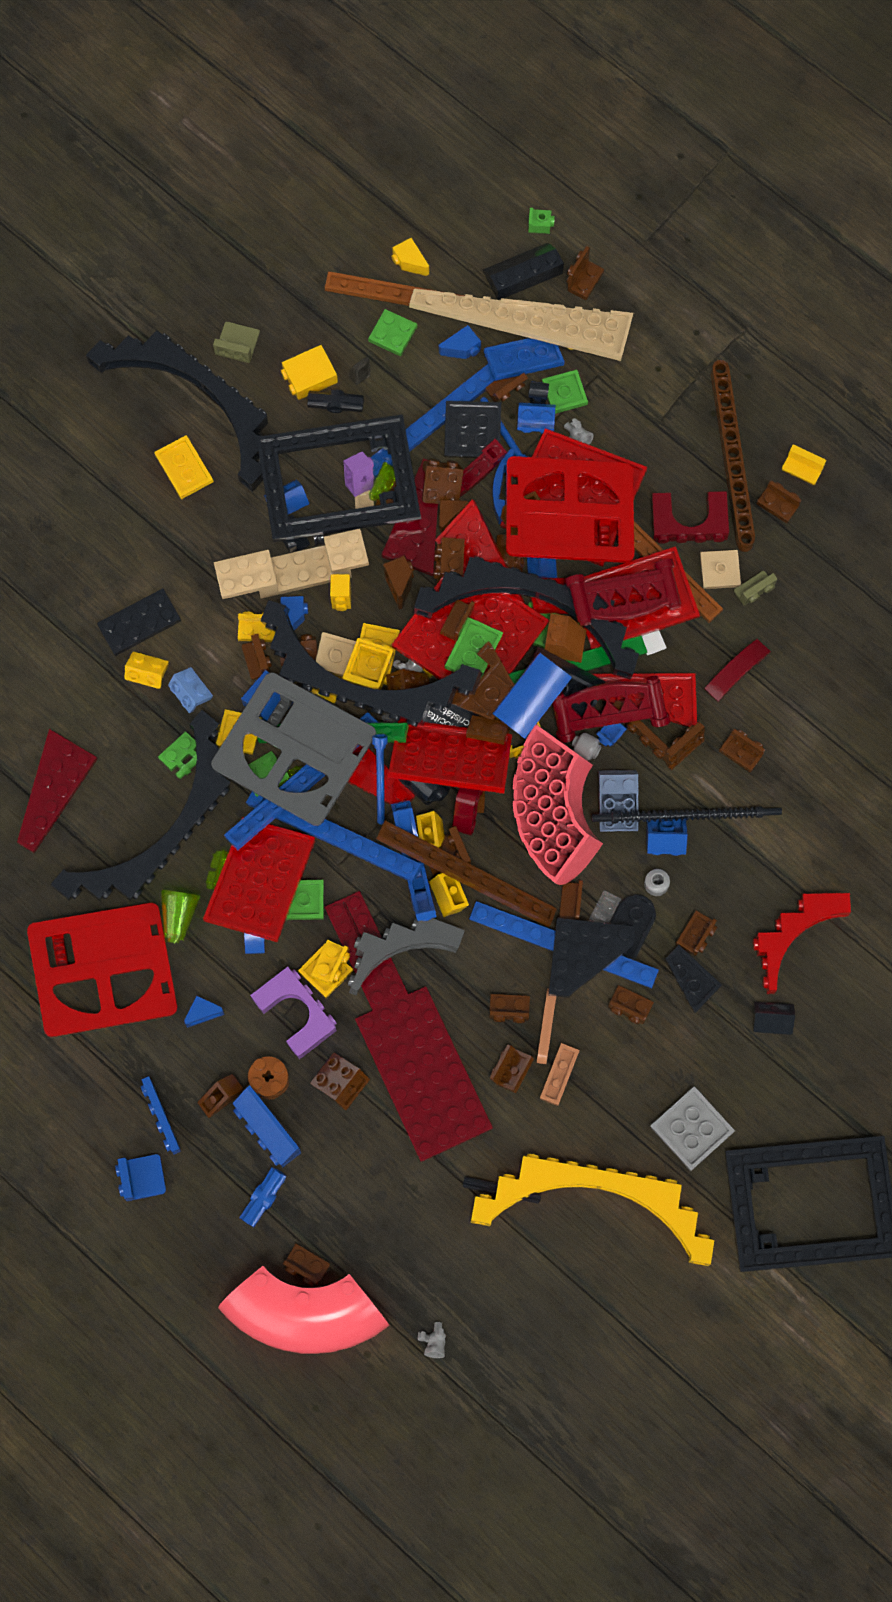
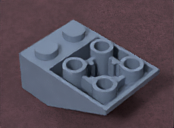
[598,770,638,832]

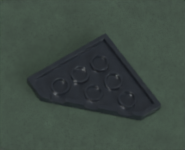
[549,918,635,998]

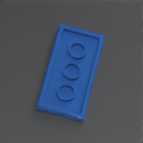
[484,338,565,381]

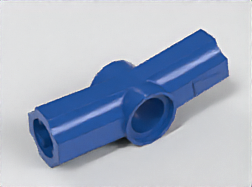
[240,1167,287,1228]

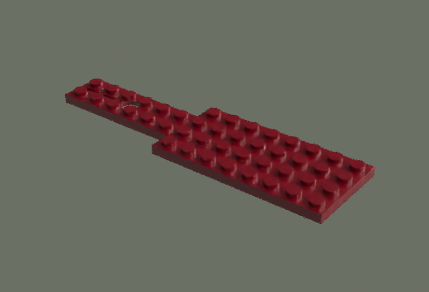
[325,891,493,1162]

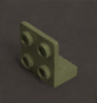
[213,322,260,363]

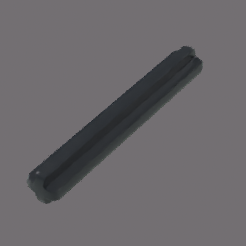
[463,1177,541,1204]

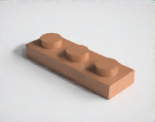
[540,1043,580,1106]

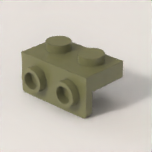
[734,571,777,605]

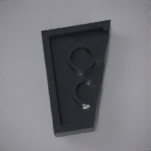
[665,945,722,1014]

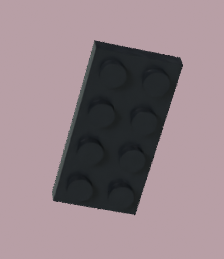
[97,588,181,656]

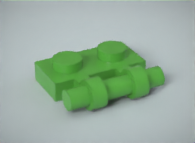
[158,731,197,779]

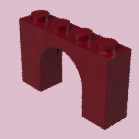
[651,491,729,544]

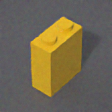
[281,345,338,400]

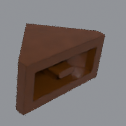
[439,500,468,533]

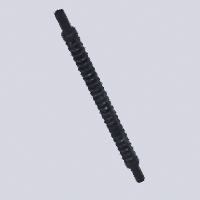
[591,806,782,824]

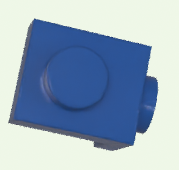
[596,723,628,747]

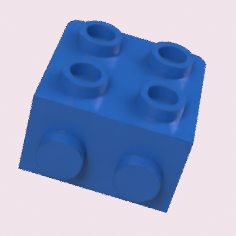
[115,1154,166,1201]

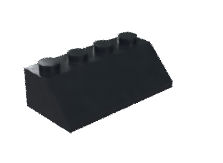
[483,243,564,300]
[525,647,606,716]

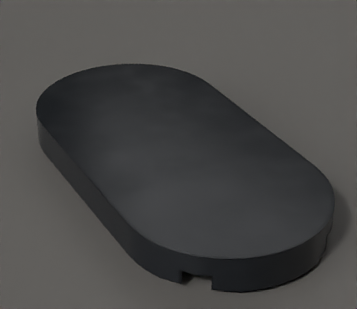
[610,895,656,960]

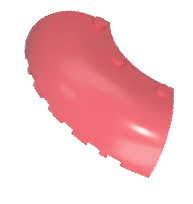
[513,725,603,885]
[218,1266,390,1354]

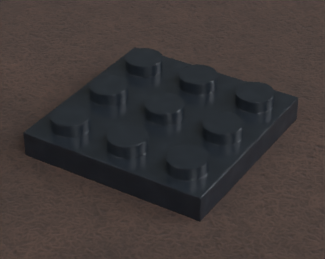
[444,401,501,458]

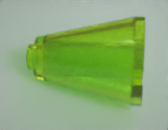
[161,890,200,943]

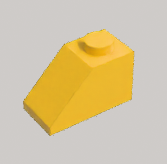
[391,238,429,276]
[416,811,445,848]

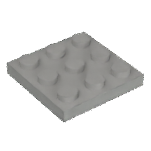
[650,1086,735,1171]

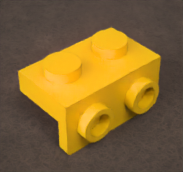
[125,652,169,689]

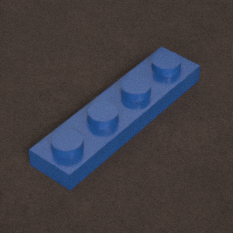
[140,1076,181,1154]

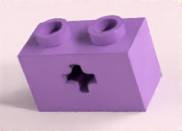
[343,451,374,497]

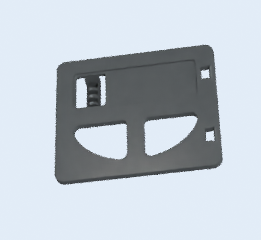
[211,673,376,826]

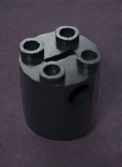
[398,779,450,805]

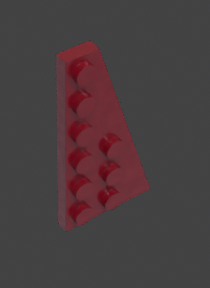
[381,458,438,576]
[17,729,98,853]

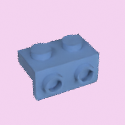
[168,667,213,713]

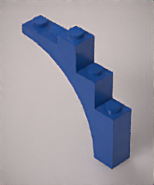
[391,800,436,921]

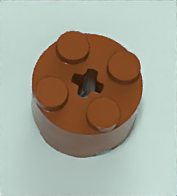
[248,1057,289,1100]

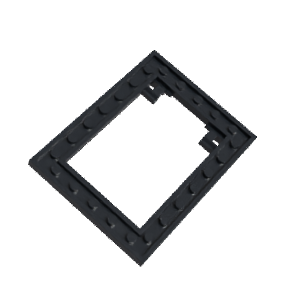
[256,414,421,542]
[725,1136,892,1272]

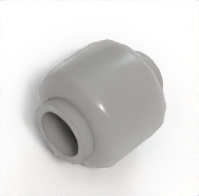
[572,733,601,761]
[644,869,670,896]

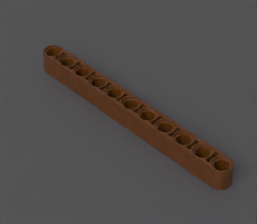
[711,360,755,552]

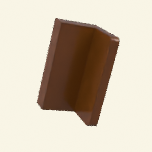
[440,600,475,641]
[559,880,583,920]

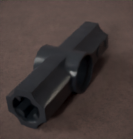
[307,389,364,413]

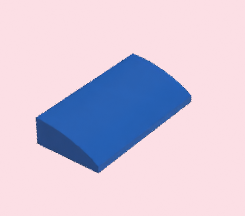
[492,653,572,738]

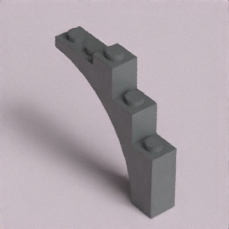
[347,918,465,995]

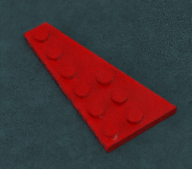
[435,499,525,604]
[592,673,697,727]
[348,746,415,805]

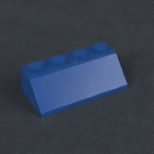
[233,1085,301,1168]

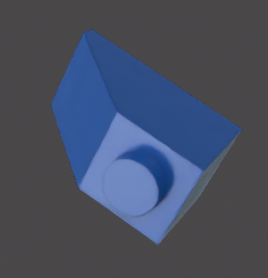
[439,325,481,359]
[281,596,308,631]

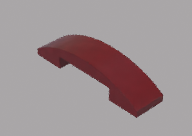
[460,438,508,497]
[704,639,771,702]

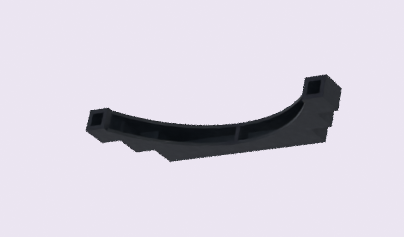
[86,330,268,492]
[413,556,639,680]
[261,600,482,727]
[51,710,230,901]

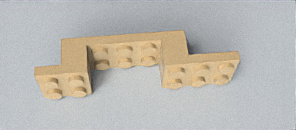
[214,529,369,599]

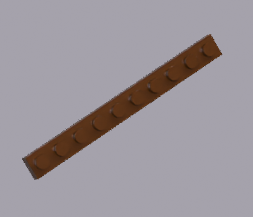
[376,821,557,927]

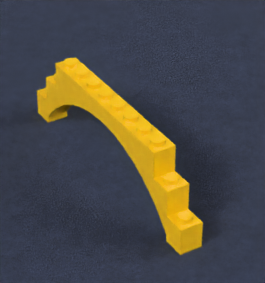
[471,1154,714,1266]

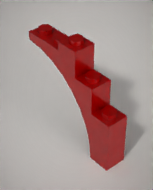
[753,893,851,994]

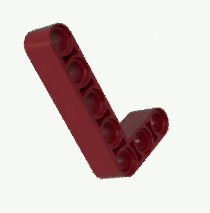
[453,788,483,836]

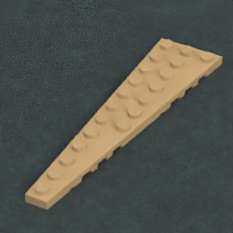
[409,289,633,361]

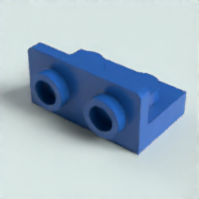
[517,403,556,434]

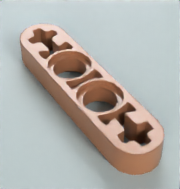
[537,988,556,1064]

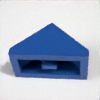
[184,996,225,1028]

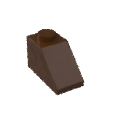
[197,1074,244,1118]

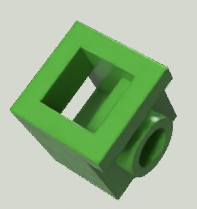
[528,208,555,234]

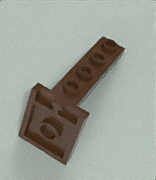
[613,701,705,771]

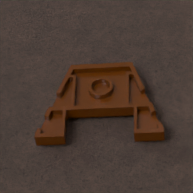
[452,641,514,721]

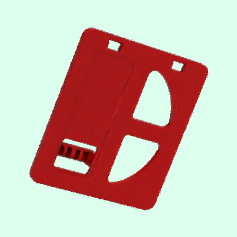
[506,456,634,563]
[27,903,177,1037]

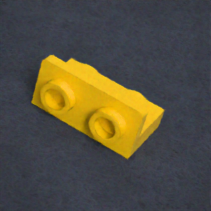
[238,612,276,642]
[311,940,350,986]

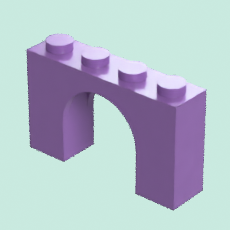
[250,967,337,1060]

